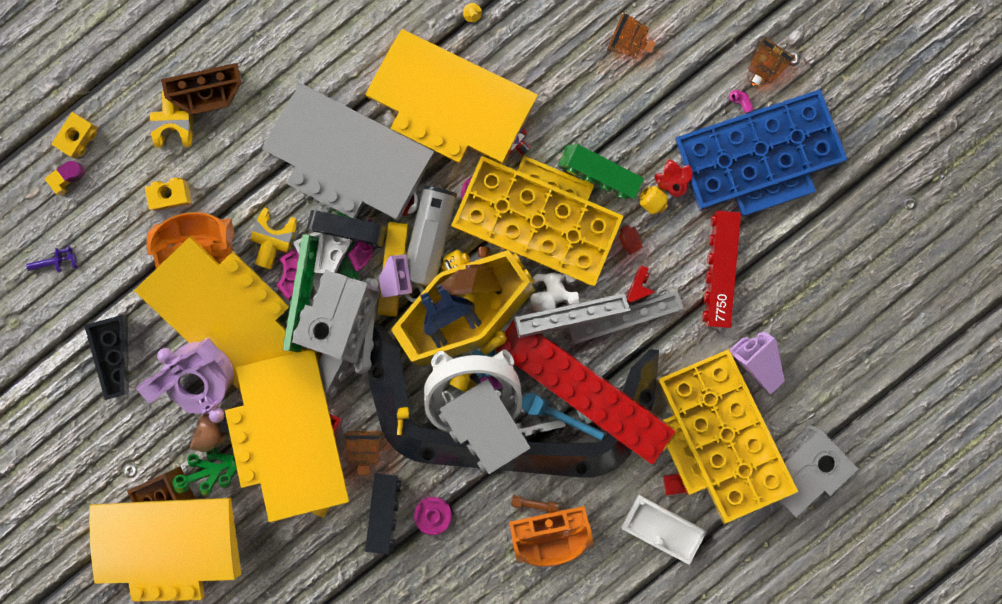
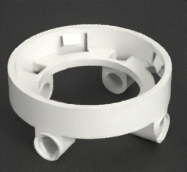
[424,350,522,432]

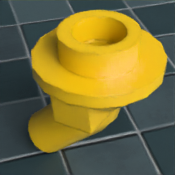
[463,3,482,22]

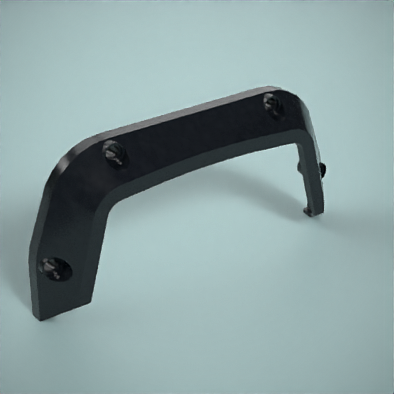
[368,324,659,478]

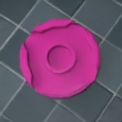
[414,496,452,535]

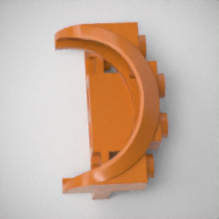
[147,212,235,268]
[509,506,593,567]

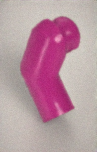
[729,90,754,113]

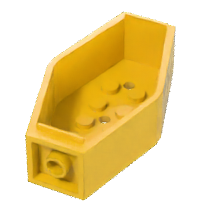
[391,250,535,367]

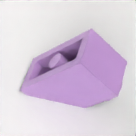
[379,254,412,298]

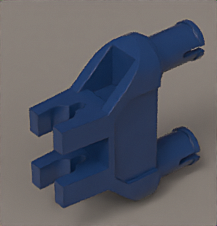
[420,283,482,348]

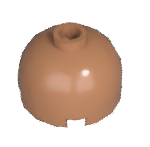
[190,414,225,452]

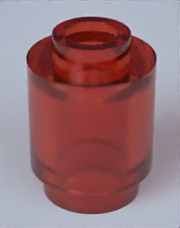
[618,225,643,255]

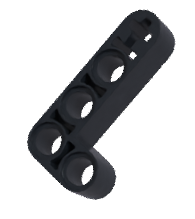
[306,210,388,249]

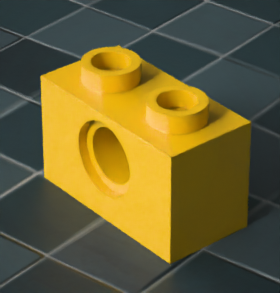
[51,112,98,159]
[145,177,192,211]

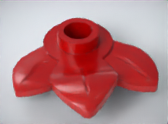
[655,159,693,197]

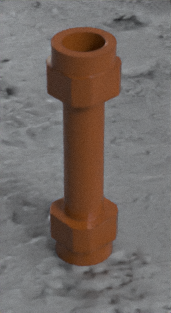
[511,495,558,513]

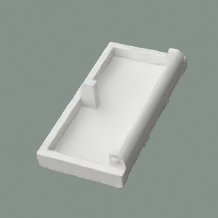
[621,495,707,565]

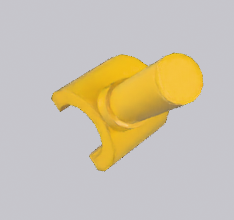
[397,407,409,435]

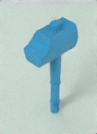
[522,393,605,440]

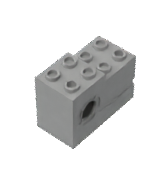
[292,270,381,363]
[439,379,530,474]
[778,425,858,517]

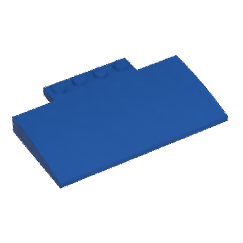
[675,89,848,217]

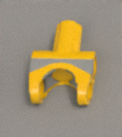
[150,90,194,148]
[251,208,297,269]

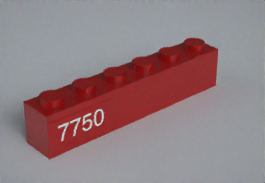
[702,211,741,328]

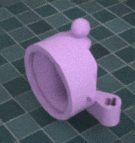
[136,337,234,423]

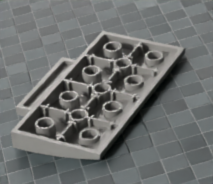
[262,83,435,220]

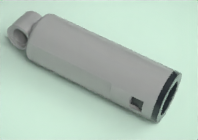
[405,185,457,302]

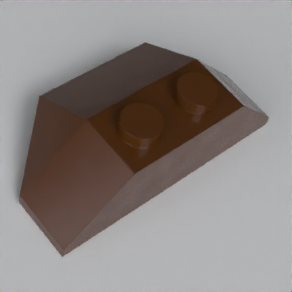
[161,63,242,115]
[441,264,501,294]

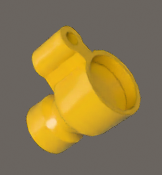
[449,373,477,392]

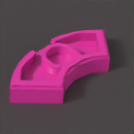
[347,219,374,271]
[276,248,299,301]

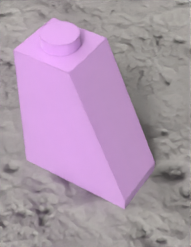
[729,332,785,394]

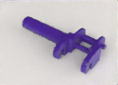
[26,245,78,273]

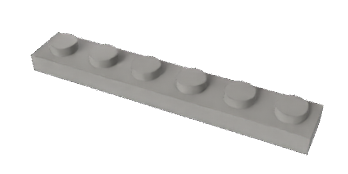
[568,291,683,344]
[514,293,631,338]

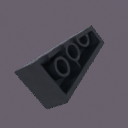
[84,315,129,400]
[365,473,402,555]

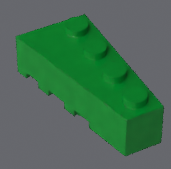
[557,144,644,201]

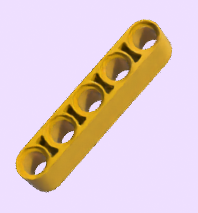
[378,222,409,317]

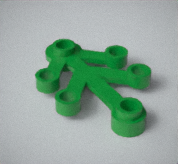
[173,448,237,495]

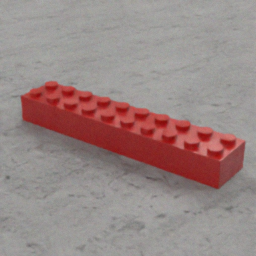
[495,319,678,465]

